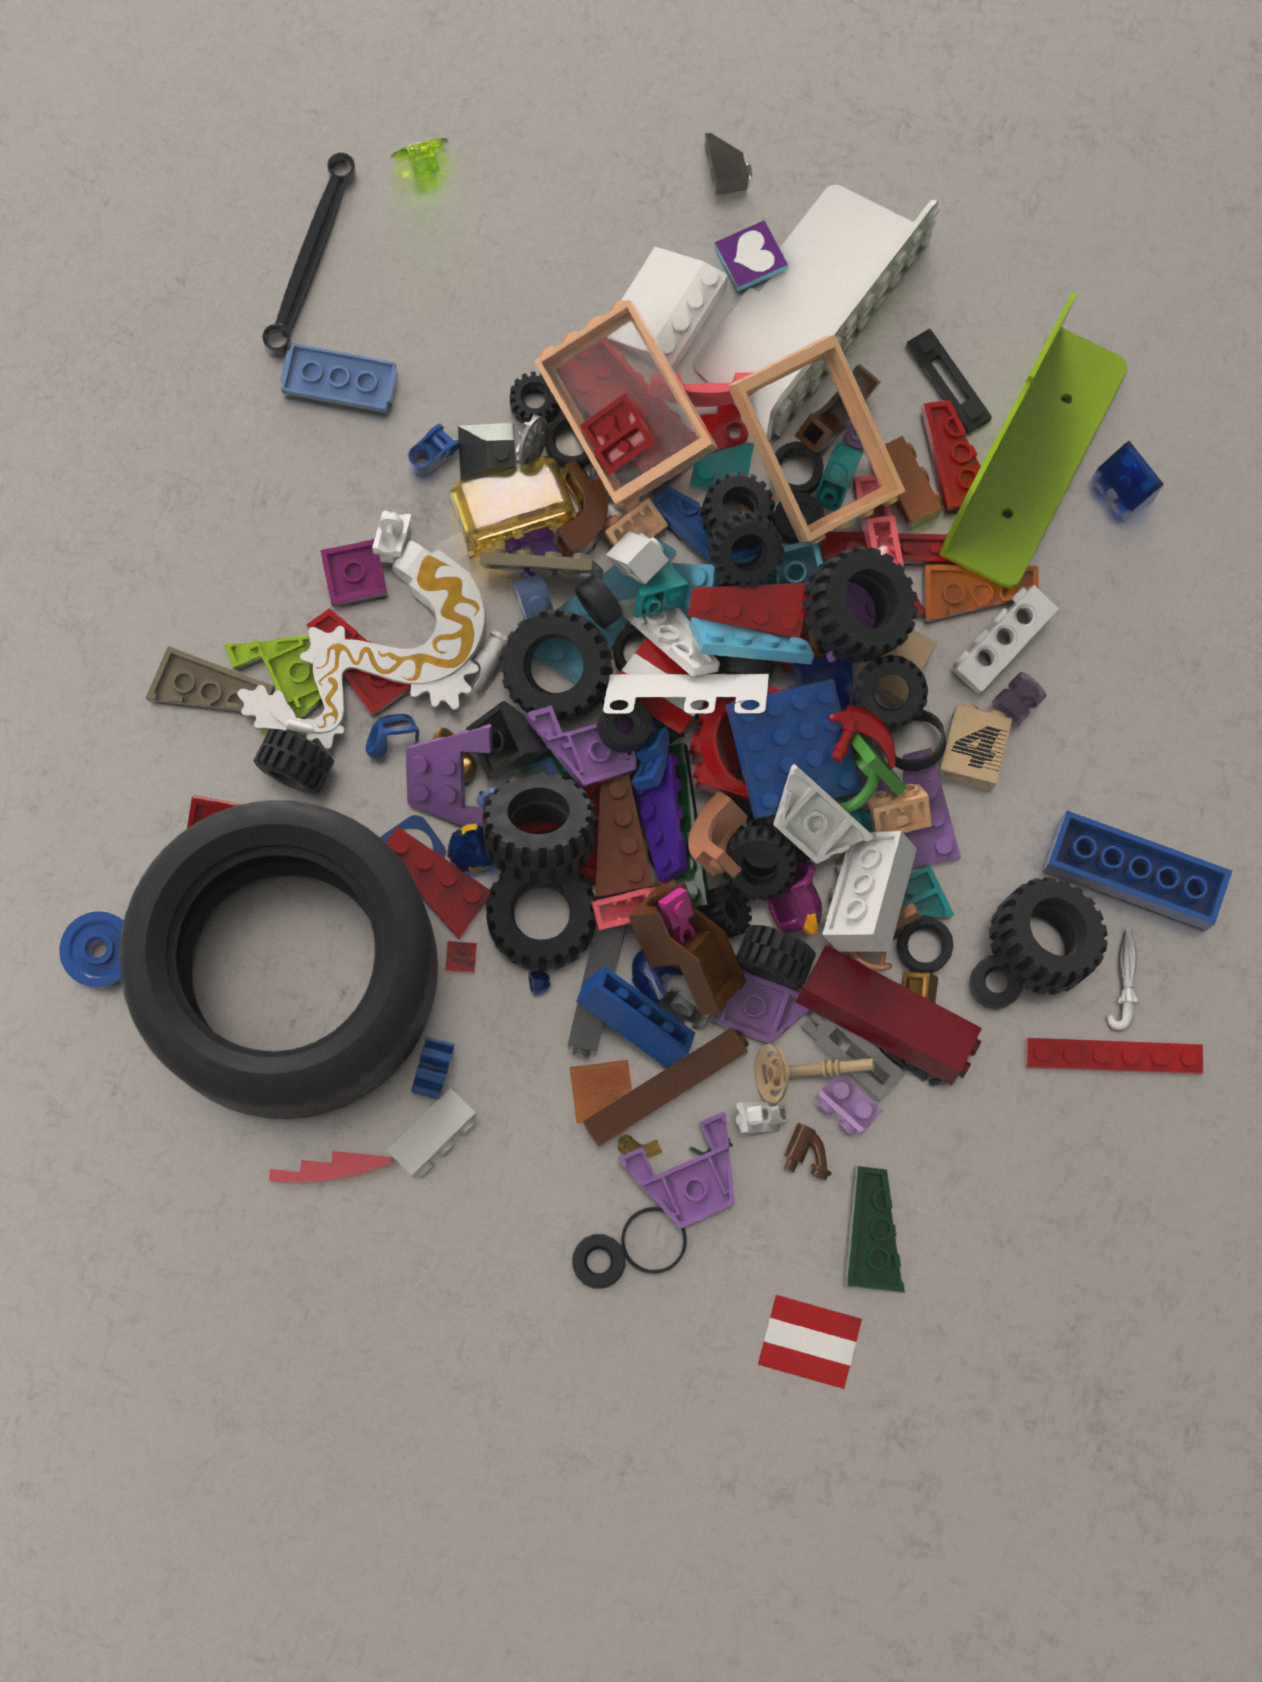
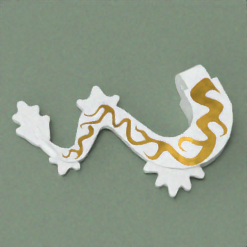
[237,541,486,750]

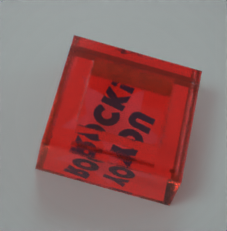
[445,941,477,973]

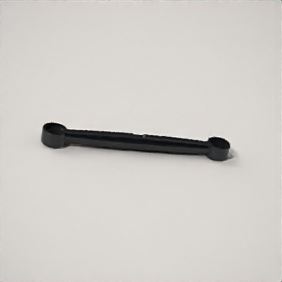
[262,152,356,356]

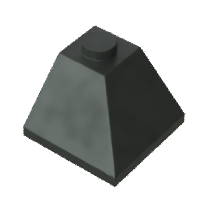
[458,423,517,481]
[466,701,548,780]

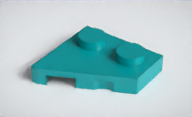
[690,443,754,491]
[901,865,954,918]

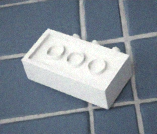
[822,831,917,952]

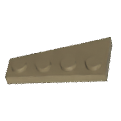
[479,548,603,580]

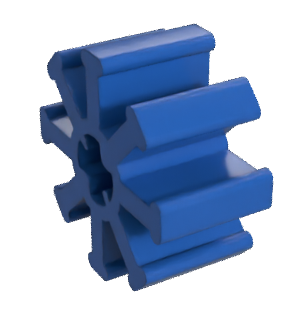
[411,1036,455,1100]

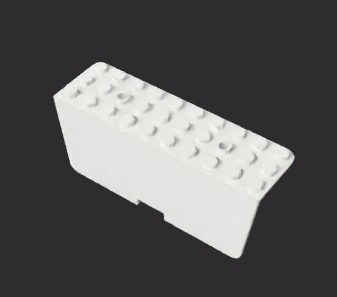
[693,185,940,441]

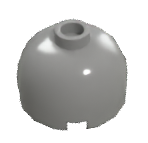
[655,972,712,1028]

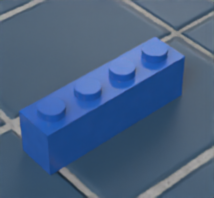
[576,966,696,1068]

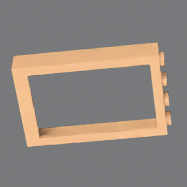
[728,334,905,545]

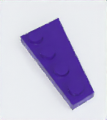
[631,754,688,884]

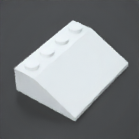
[607,247,728,372]

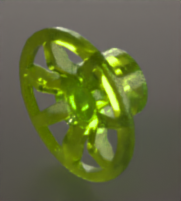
[391,138,449,177]

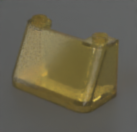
[449,456,576,559]

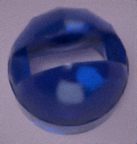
[528,970,551,995]

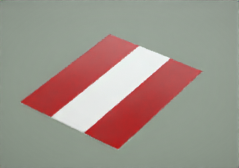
[619,638,705,734]
[758,1295,862,1389]

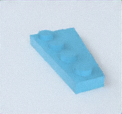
[689,617,814,664]

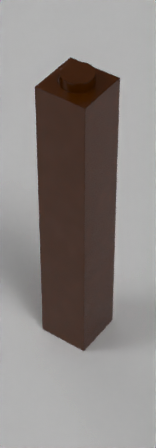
[583,1027,749,1149]

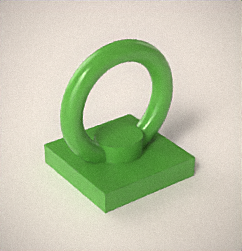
[838,732,907,813]

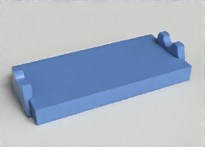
[280,343,397,413]

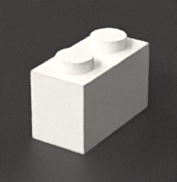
[606,531,669,584]

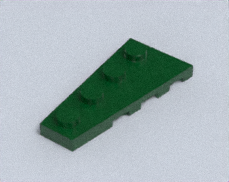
[844,1166,905,1293]

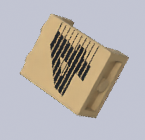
[938,703,1012,790]

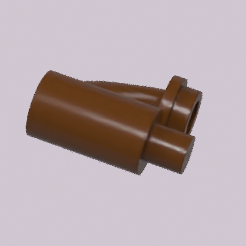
[783,1123,832,1181]

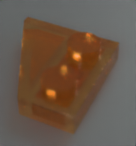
[570,1060,632,1124]

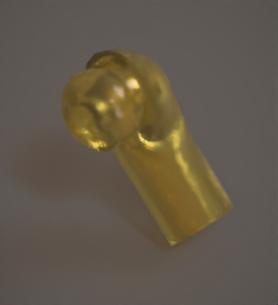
[618,1135,662,1158]

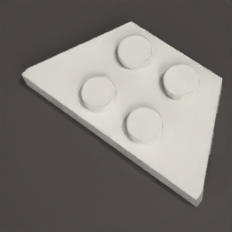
[773,764,874,864]

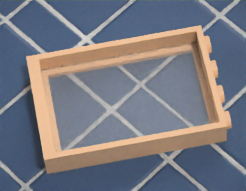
[534,300,718,508]

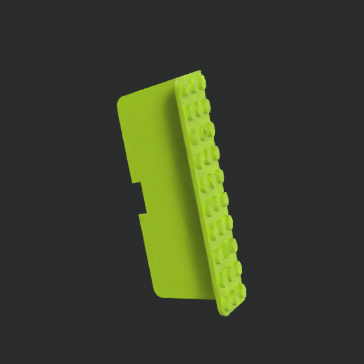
[938,292,1127,588]

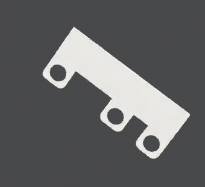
[603,674,769,714]

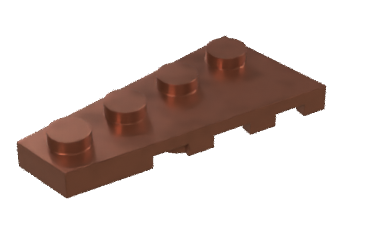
[595,775,653,900]

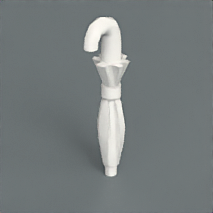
[1107,928,1139,1031]

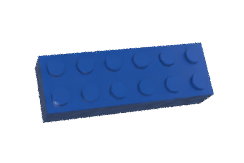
[1043,810,1232,930]

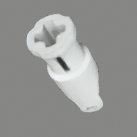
[464,629,509,694]

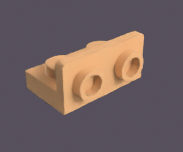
[600,498,668,547]
[866,784,932,833]

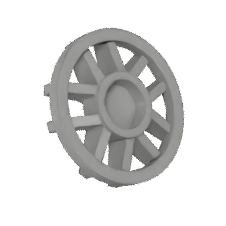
[515,415,548,468]

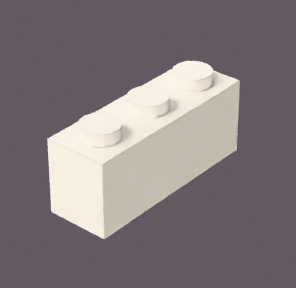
[387,1087,477,1178]

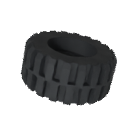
[802,546,918,663]
[500,610,613,720]
[482,772,595,884]
[486,870,596,971]
[989,877,1108,995]

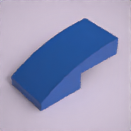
[631,728,669,791]

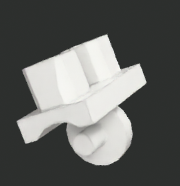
[373,511,411,563]
[736,1102,789,1133]

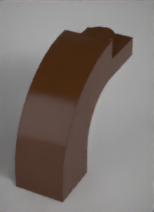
[794,364,881,454]
[553,460,608,558]

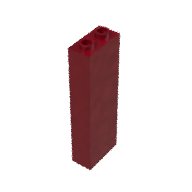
[795,945,982,1086]

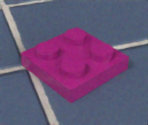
[320,539,388,607]

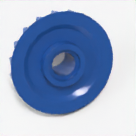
[59,911,124,988]

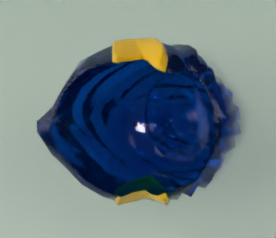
[446,824,494,873]

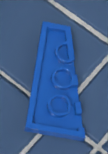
[652,486,760,564]

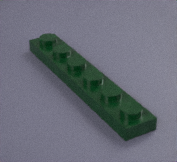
[668,742,711,911]

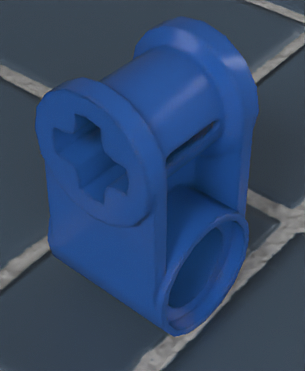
[408,424,461,478]

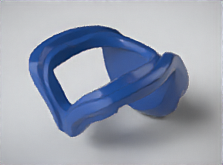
[365,714,420,760]

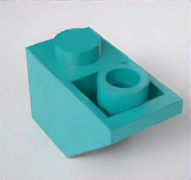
[814,442,863,511]
[633,564,689,618]

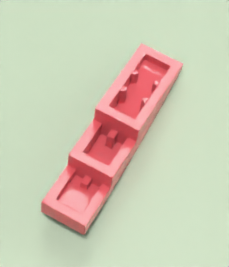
[852,475,904,567]
[591,882,676,931]
[269,1151,394,1184]

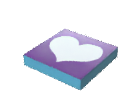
[715,220,788,292]

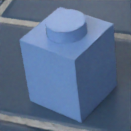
[513,574,554,619]

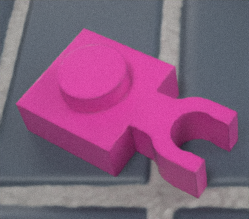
[658,888,696,945]

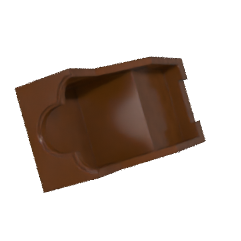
[628,883,747,1015]

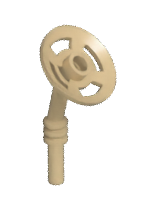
[755,1044,875,1103]

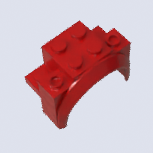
[688,673,784,805]

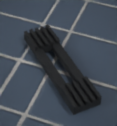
[906,328,992,434]

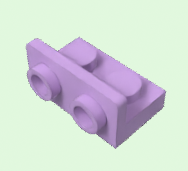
[815,1073,883,1137]

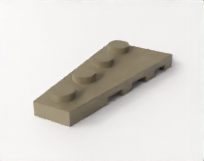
[146,646,275,712]

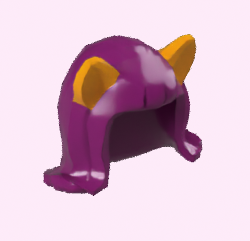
[757,861,822,935]

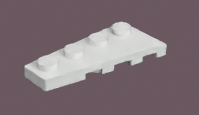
[618,598,720,677]

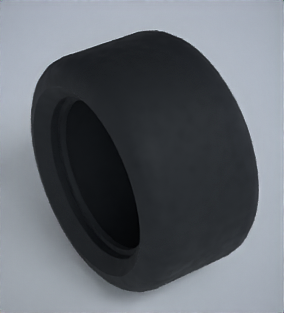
[119,800,438,1119]

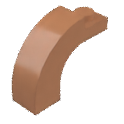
[688,791,748,878]

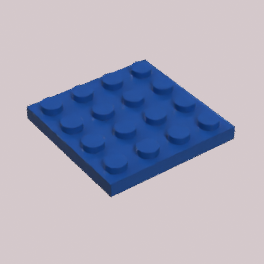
[726,679,862,819]

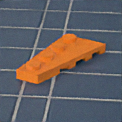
[924,565,1039,622]

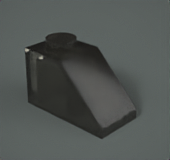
[704,133,752,196]

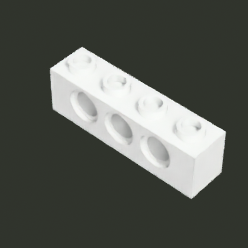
[952,585,1059,694]

